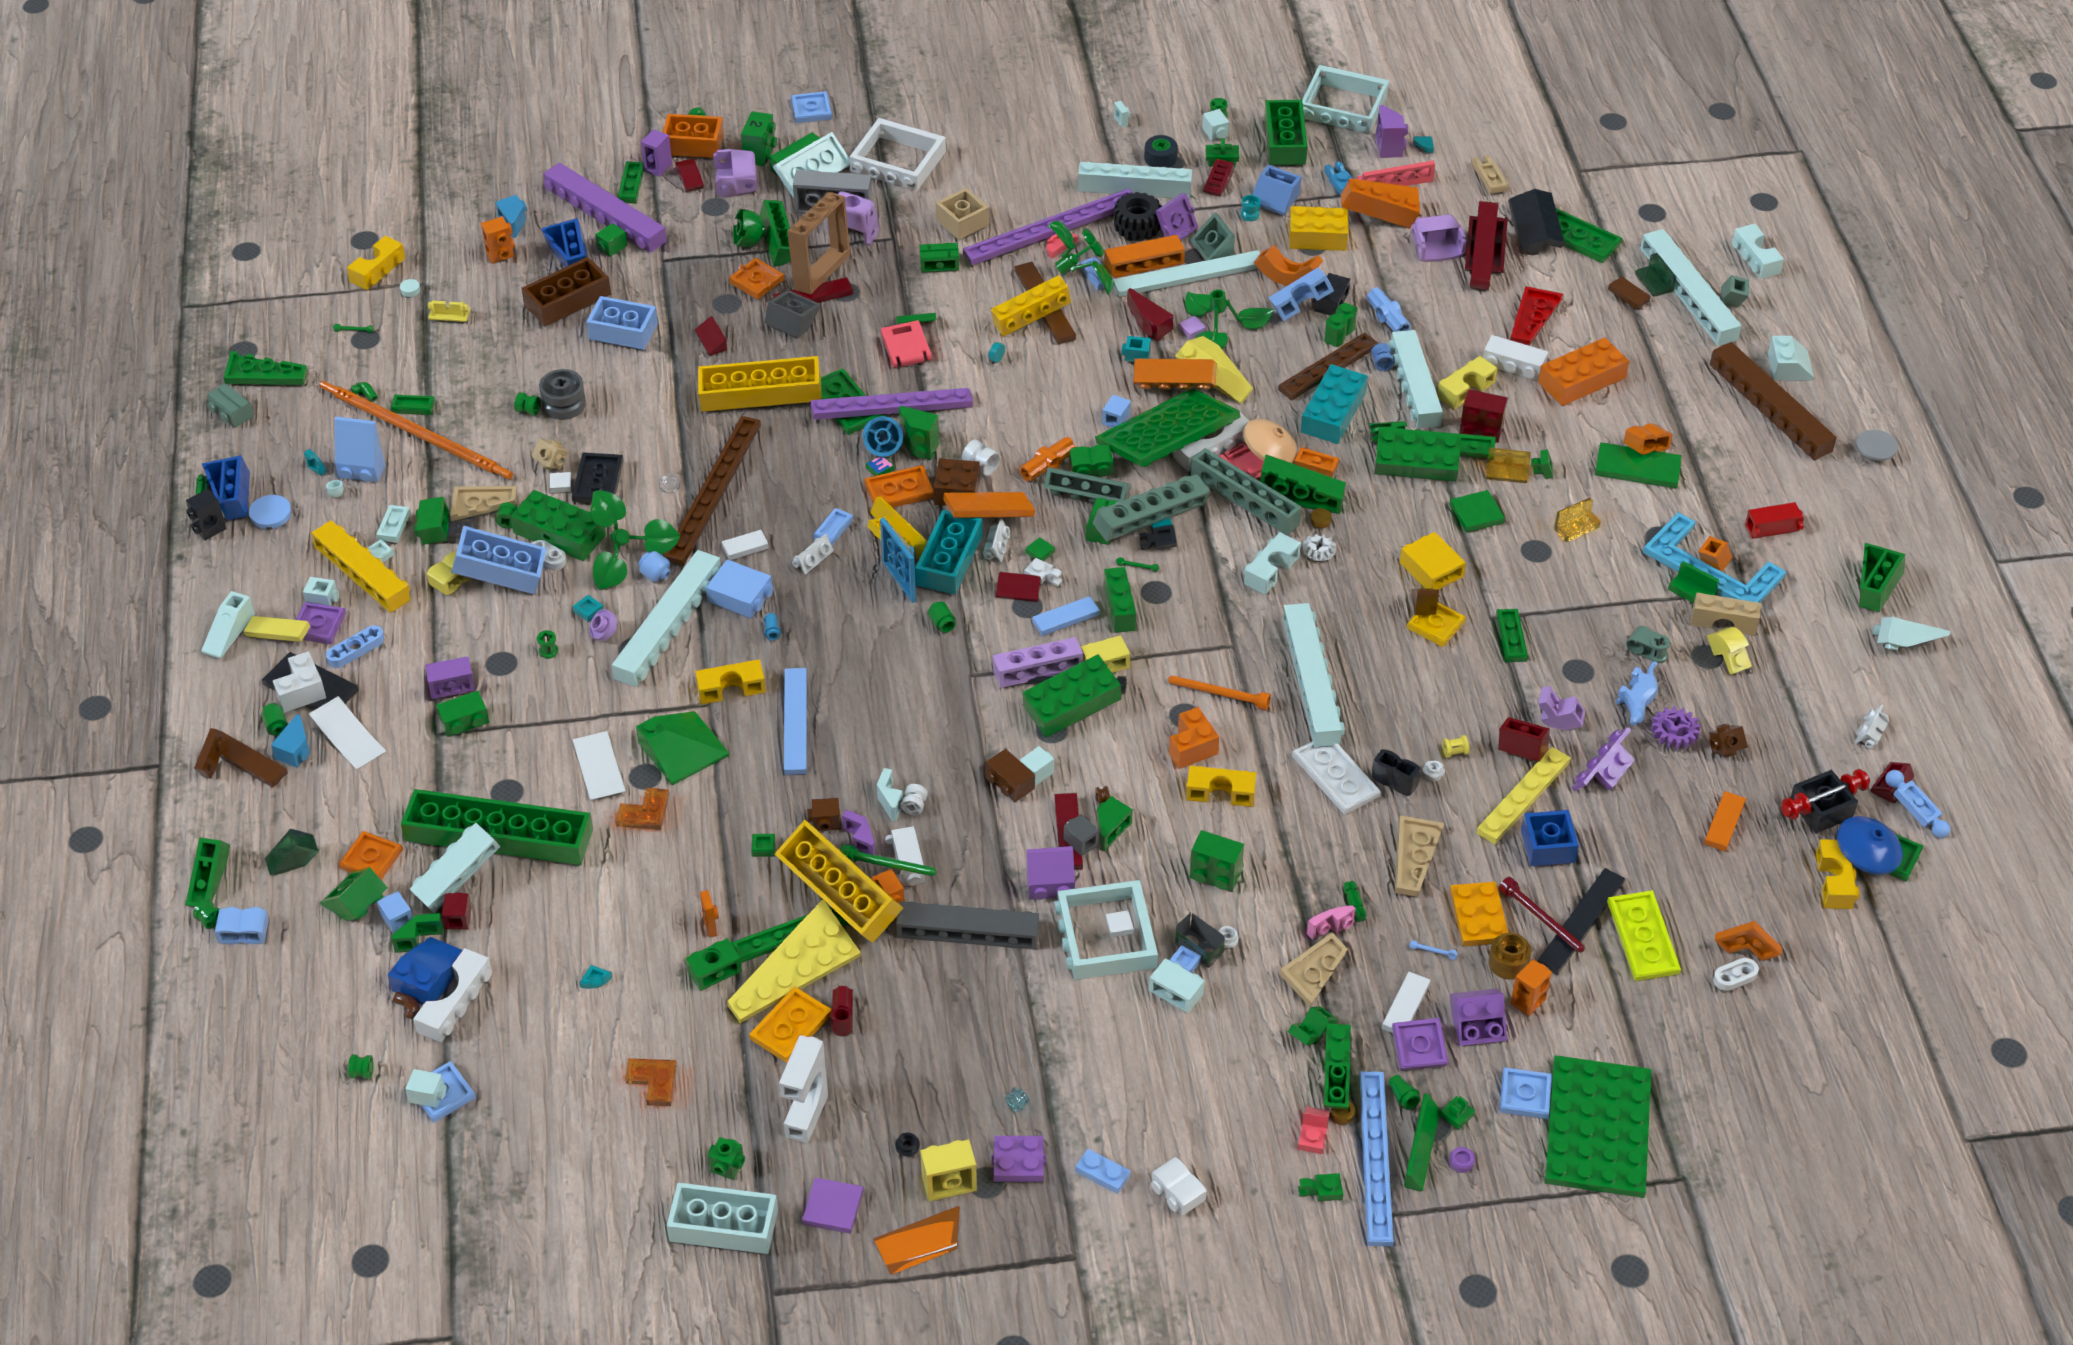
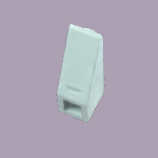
[202,591,255,659]

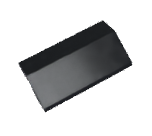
[1508,189,1565,255]

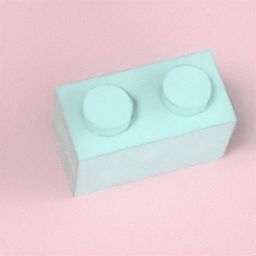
[1149,958,1205,1013]

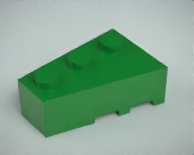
[1859,543,1906,612]

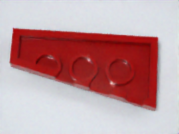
[1510,286,1564,346]

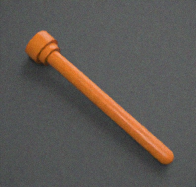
[1168,675,1271,711]

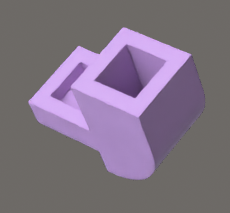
[1538,686,1585,730]

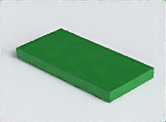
[1556,208,1623,263]
[821,368,883,435]
[1595,442,1682,489]

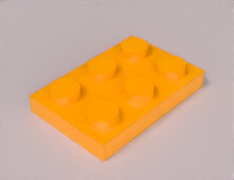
[1450,882,1509,947]
[749,986,832,1063]

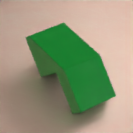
[391,913,443,953]
[1288,1006,1339,1045]

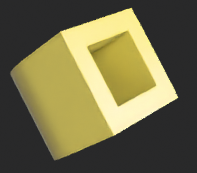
[1707,627,1752,674]

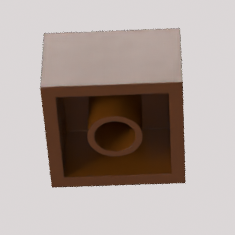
[934,458,980,506]

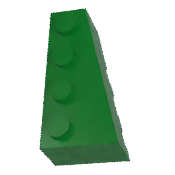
[1260,454,1346,514]

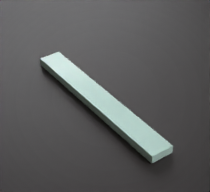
[1113,250,1260,297]

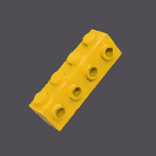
[991,275,1071,337]

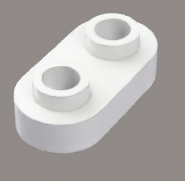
[531,540,567,570]
[1713,958,1759,991]

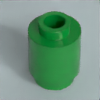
[928,601,956,633]
[261,703,288,736]

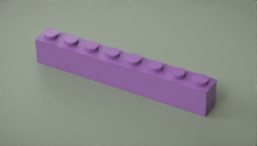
[543,162,667,253]

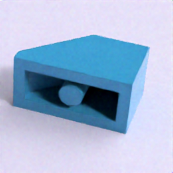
[495,195,527,238]
[271,714,310,768]

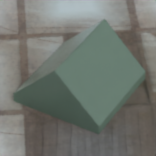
[1190,212,1235,261]

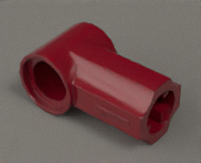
[831,986,853,1036]

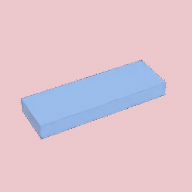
[1032,596,1099,636]

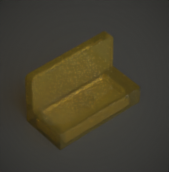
[1486,448,1531,483]
[1554,497,1601,542]

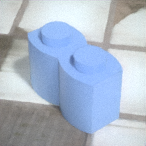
[215,907,269,944]

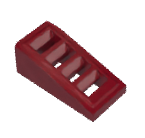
[1203,159,1234,197]

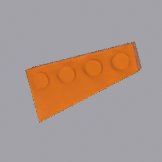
[1341,178,1420,228]

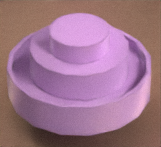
[589,609,617,641]

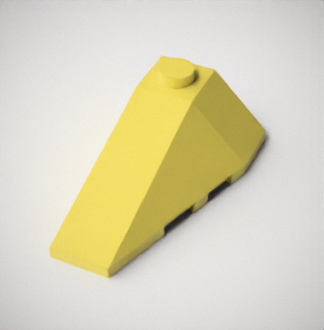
[1175,336,1253,404]

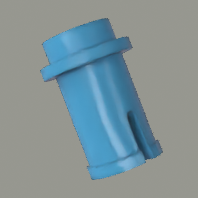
[764,613,781,641]

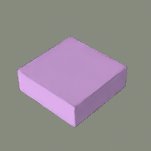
[1179,316,1206,339]

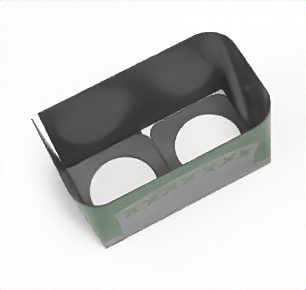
[1175,912,1225,968]

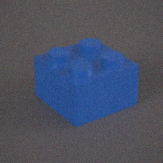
[1521,810,1579,866]

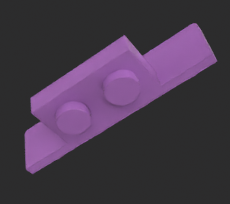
[1571,727,1635,791]

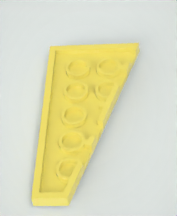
[727,899,861,1023]

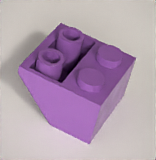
[1450,989,1507,1046]

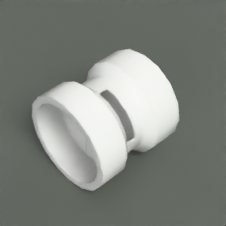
[901,784,928,815]

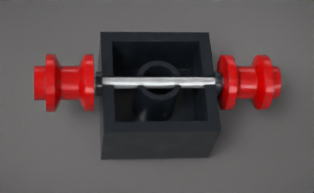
[1781,769,1870,834]

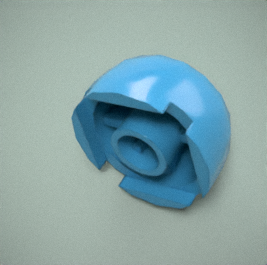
[862,416,904,457]

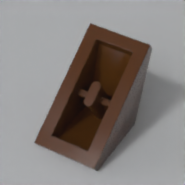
[1411,588,1439,615]

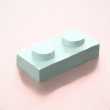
[376,505,410,543]

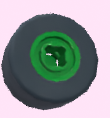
[1144,135,1178,168]

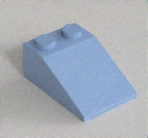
[334,417,385,482]

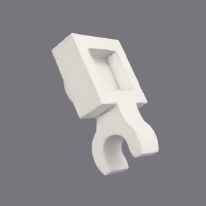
[1024,558,1062,586]

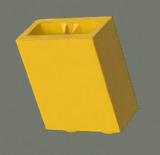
[1399,532,1466,590]

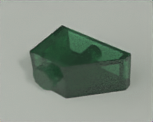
[265,828,318,876]

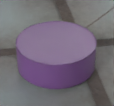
[1449,1147,1475,1173]

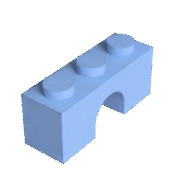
[1268,267,1334,321]

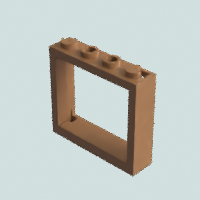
[788,192,851,294]

